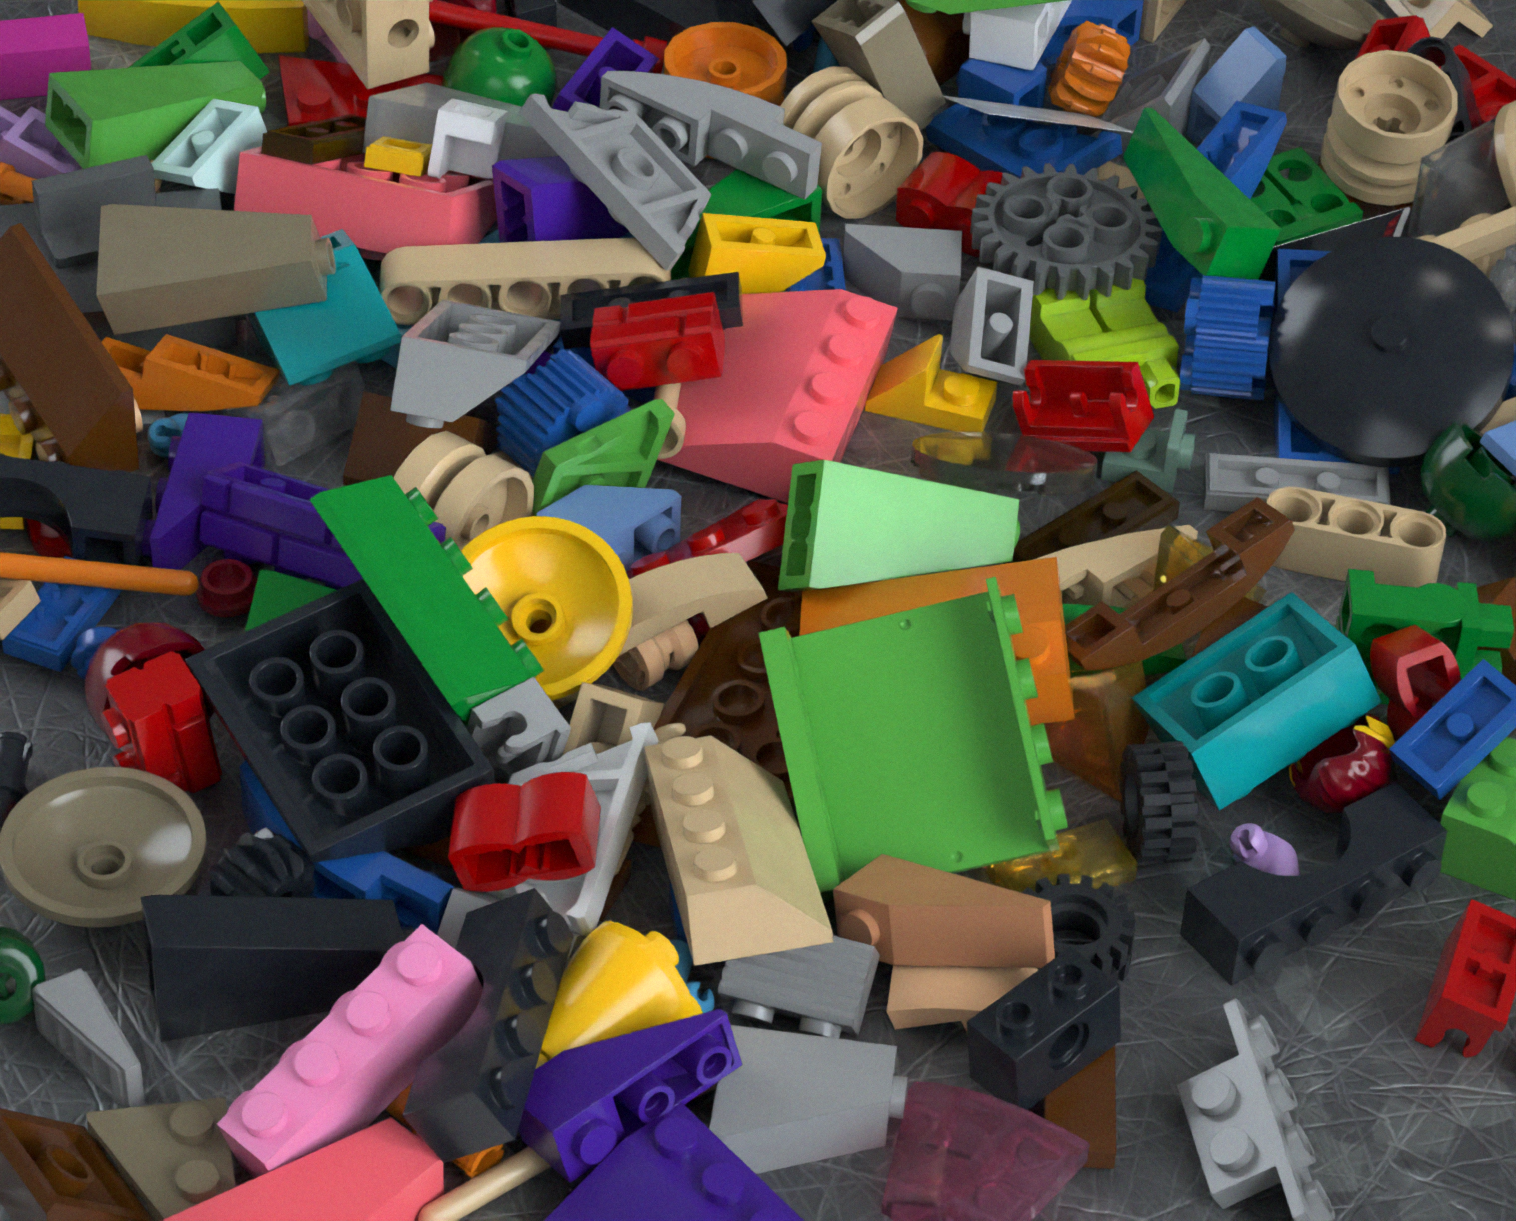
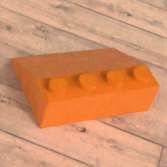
[799,557,1075,725]

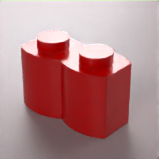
[896,152,1003,258]
[1370,625,1461,743]
[448,772,601,892]

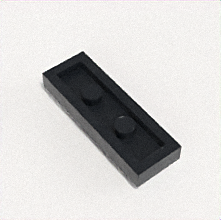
[560,272,743,349]

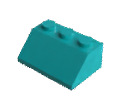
[1132,592,1381,811]

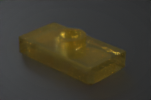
[986,818,1138,893]

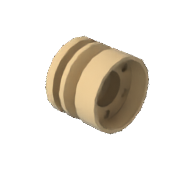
[1321,50,1458,206]
[780,66,923,219]

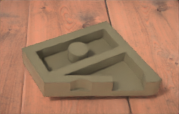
[87,1097,235,1221]

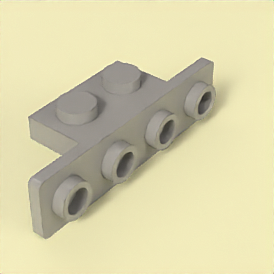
[1177,998,1335,1221]

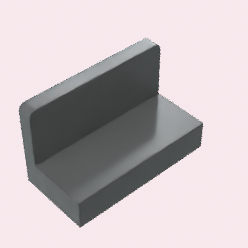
[32,155,156,268]

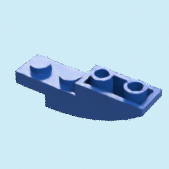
[239,760,454,935]

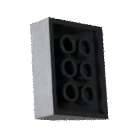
[185,579,494,863]

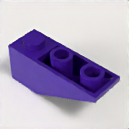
[142,412,265,570]
[518,1009,743,1183]

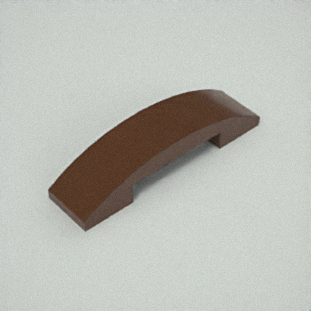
[1065,497,1295,671]

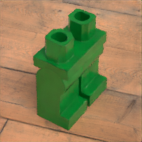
[1250,147,1363,246]
[1335,569,1514,705]

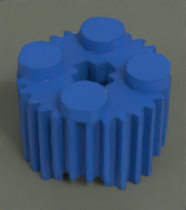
[1179,275,1275,400]
[494,349,631,478]

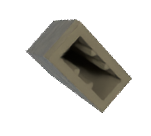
[812,0,946,130]

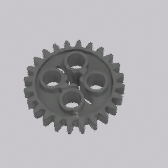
[970,163,1162,300]

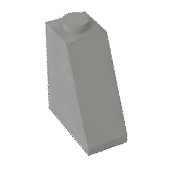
[709,1025,908,1174]

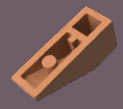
[833,854,1055,968]

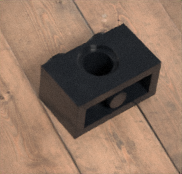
[967,947,1121,1117]

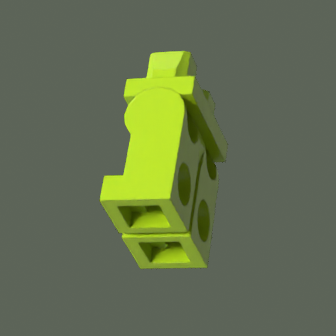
[1029,277,1180,409]

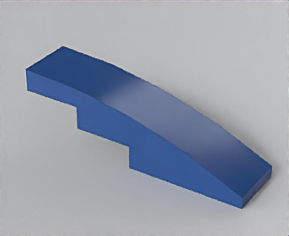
[1143,101,1287,312]

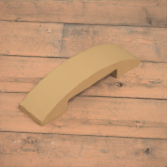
[552,553,767,709]

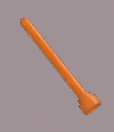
[0,552,199,596]

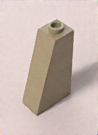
[96,204,336,335]

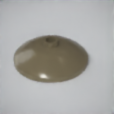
[1258,0,1385,50]
[0,767,207,928]

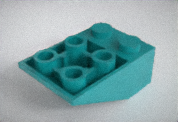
[247,229,402,386]

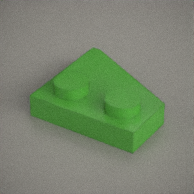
[532,399,675,516]

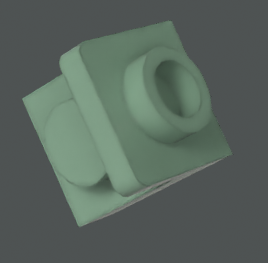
[1101,408,1196,493]

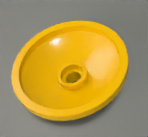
[461,516,633,701]

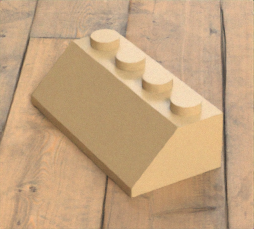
[644,736,833,966]

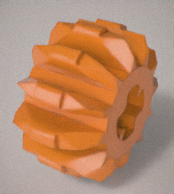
[1048,21,1131,118]

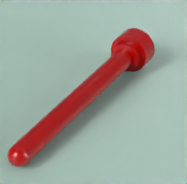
[429,0,667,74]

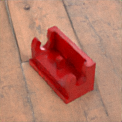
[1013,360,1154,452]
[1415,899,1516,1058]

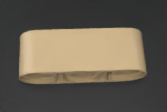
[1266,486,1446,588]

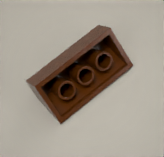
[0,222,139,473]

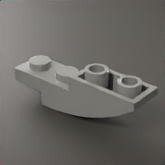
[600,71,822,200]

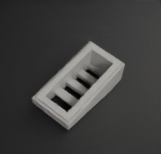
[32,968,145,1108]

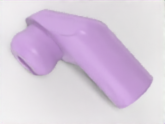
[1229,823,1301,876]

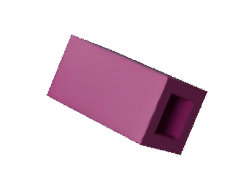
[0,13,91,100]

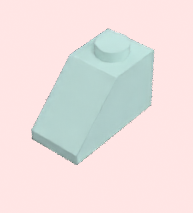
[151,99,267,194]

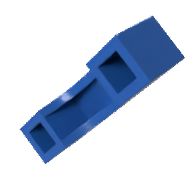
[956,0,1144,122]

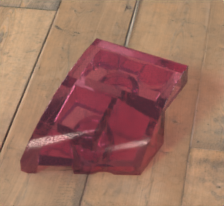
[881,1082,1090,1221]

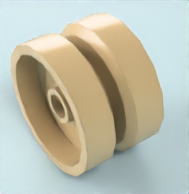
[394,431,534,550]

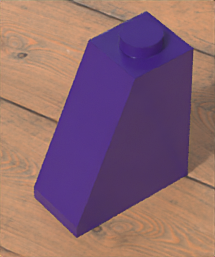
[492,156,630,243]

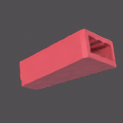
[161,1117,444,1221]

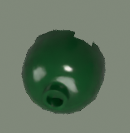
[1420,421,1516,541]

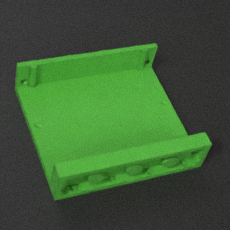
[758,577,1068,904]

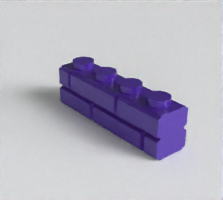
[199,462,446,590]

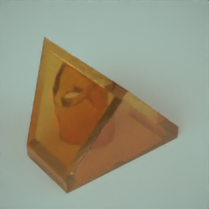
[1045,660,1150,803]

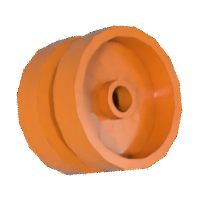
[664,22,787,159]

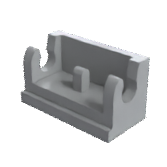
[467,677,571,784]

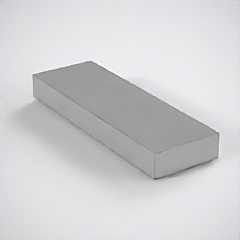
[1203,453,1391,512]

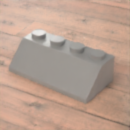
[390,300,561,428]

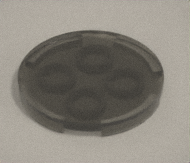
[911,432,1097,497]

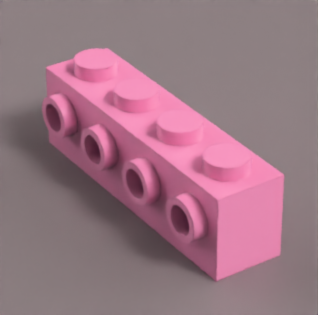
[217,924,483,1178]

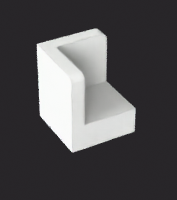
[427,98,508,179]

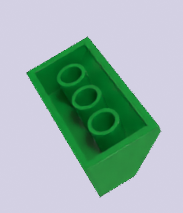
[309,475,545,725]

